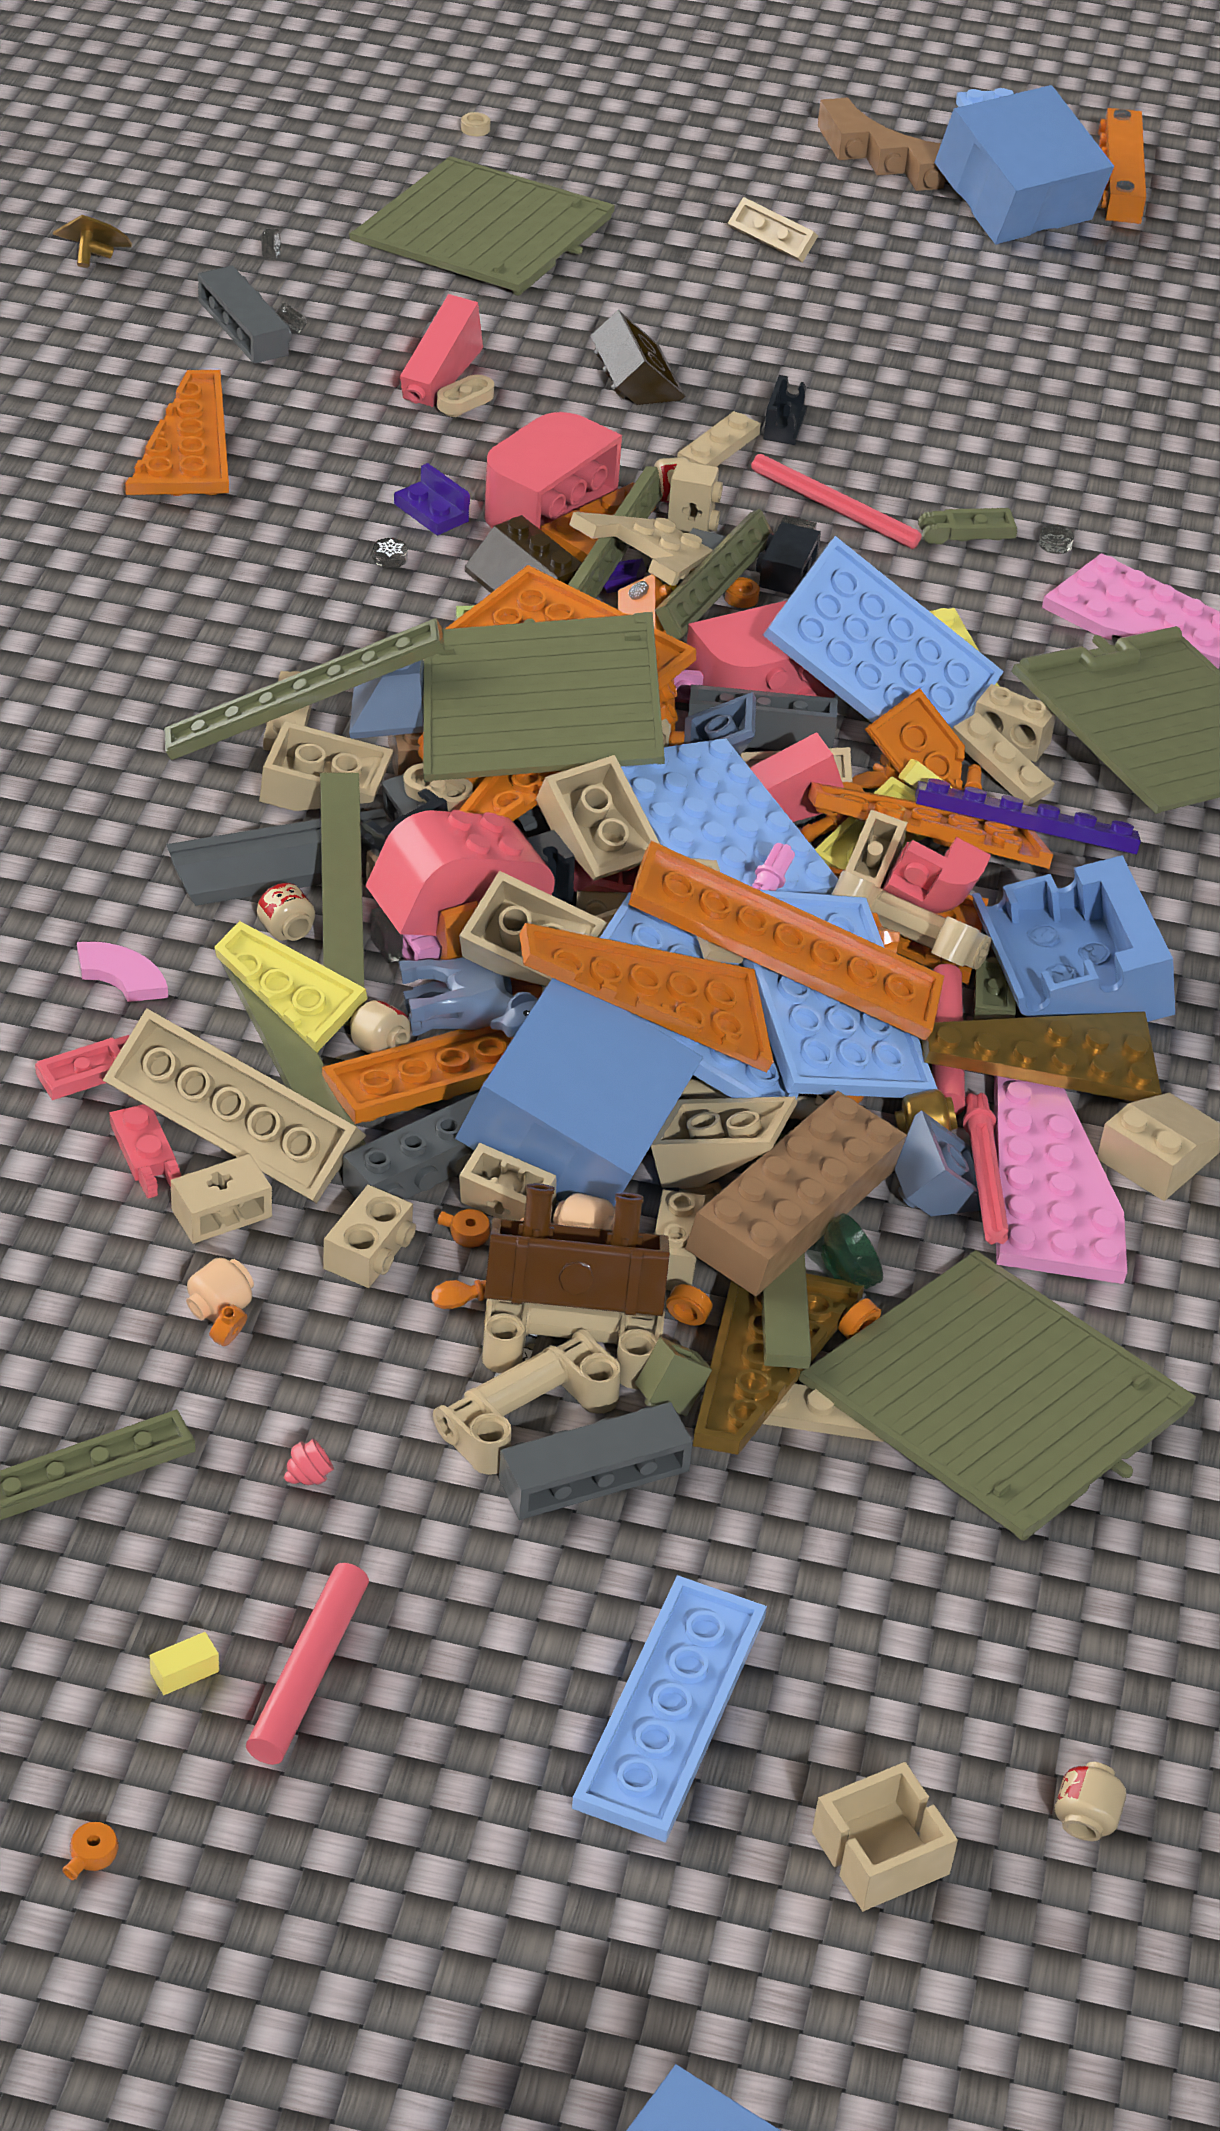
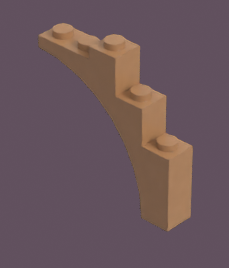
[818,98,948,191]

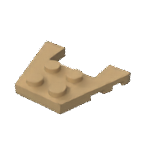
[569,512,713,586]

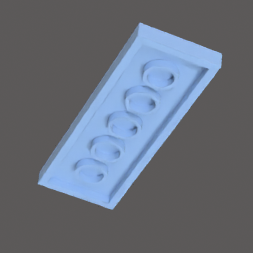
[572,1575,767,1843]

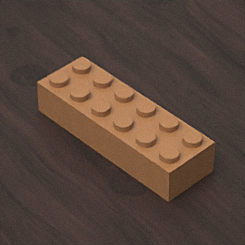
[685,1091,907,1296]

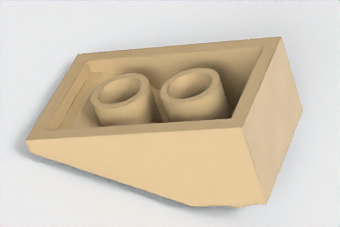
[259,721,393,811]
[536,755,661,881]
[459,871,607,986]
[1097,1092,1220,1201]
[651,1096,797,1190]

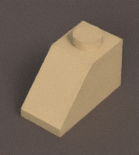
[845,809,907,889]

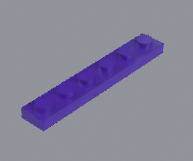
[915,778,1141,855]

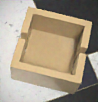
[812,1762,958,1912]

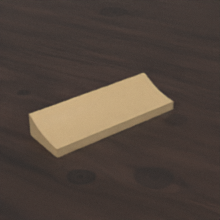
[103,1008,366,1204]

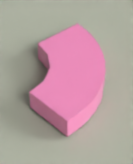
[77,942,168,1002]

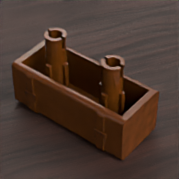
[484,1183,670,1317]

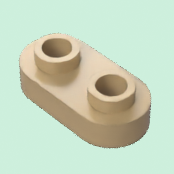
[437,375,494,417]
[403,763,474,812]

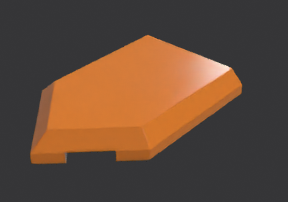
[865,688,965,790]

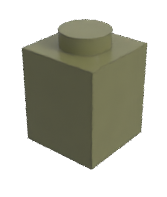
[635,1337,712,1417]

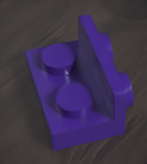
[394,463,470,536]

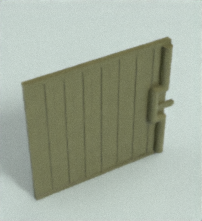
[349,156,615,296]
[423,612,665,782]
[1011,626,1220,814]
[799,1250,1196,1540]

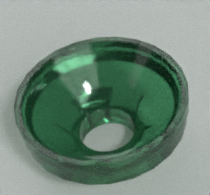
[821,1213,883,1289]

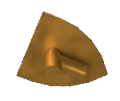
[53,215,132,268]

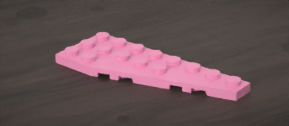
[1042,553,1220,669]
[994,1076,1127,1284]

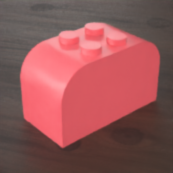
[484,412,622,530]
[685,600,836,698]
[366,810,555,936]

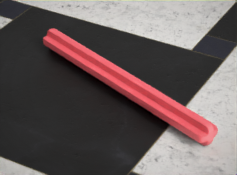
[751,454,922,549]

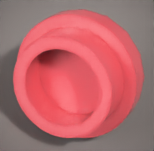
[284,1439,334,1485]

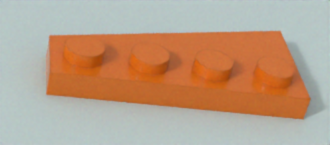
[541,482,656,563]

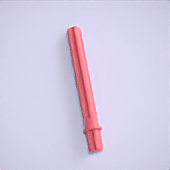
[963,1093,1009,1245]

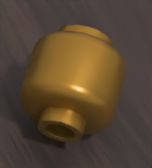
[895,1089,958,1135]

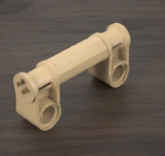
[832,870,991,970]
[482,1299,665,1389]
[433,1329,620,1475]

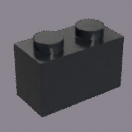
[756,522,821,595]

